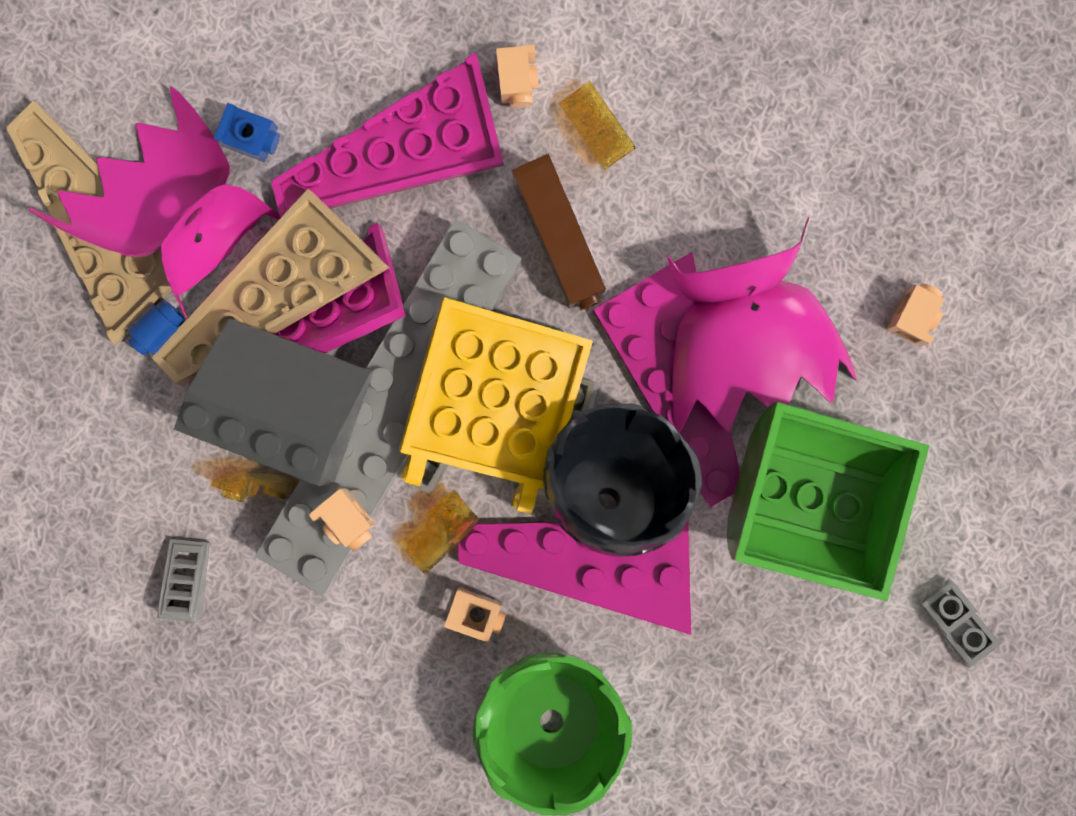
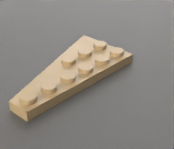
[6,101,172,345]
[151,189,390,386]

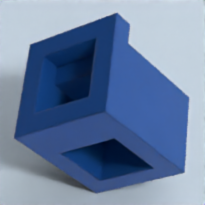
[214,103,280,163]

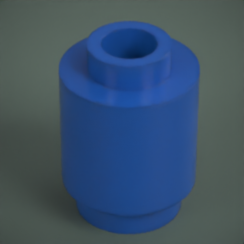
[127,299,186,356]

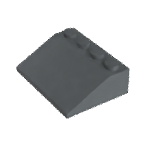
[173,318,373,486]

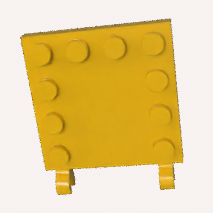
[398,297,593,514]

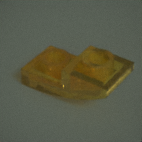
[559,81,636,171]
[212,472,300,502]
[399,490,479,574]

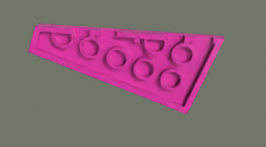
[271,52,504,218]
[190,222,406,384]
[593,252,740,508]
[458,520,691,635]

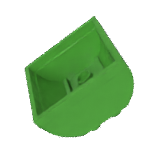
[727,402,930,602]

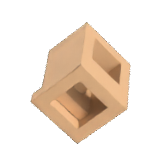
[496,45,539,108]
[886,283,944,346]
[309,488,376,552]
[444,586,507,643]

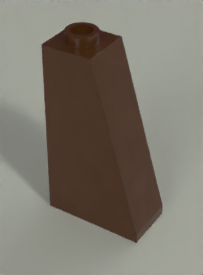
[512,154,606,311]

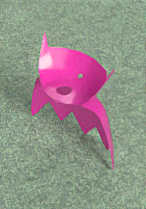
[28,86,280,319]
[667,217,857,432]

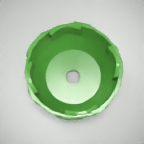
[473,653,632,815]

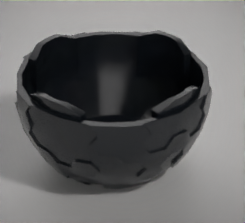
[543,403,703,557]

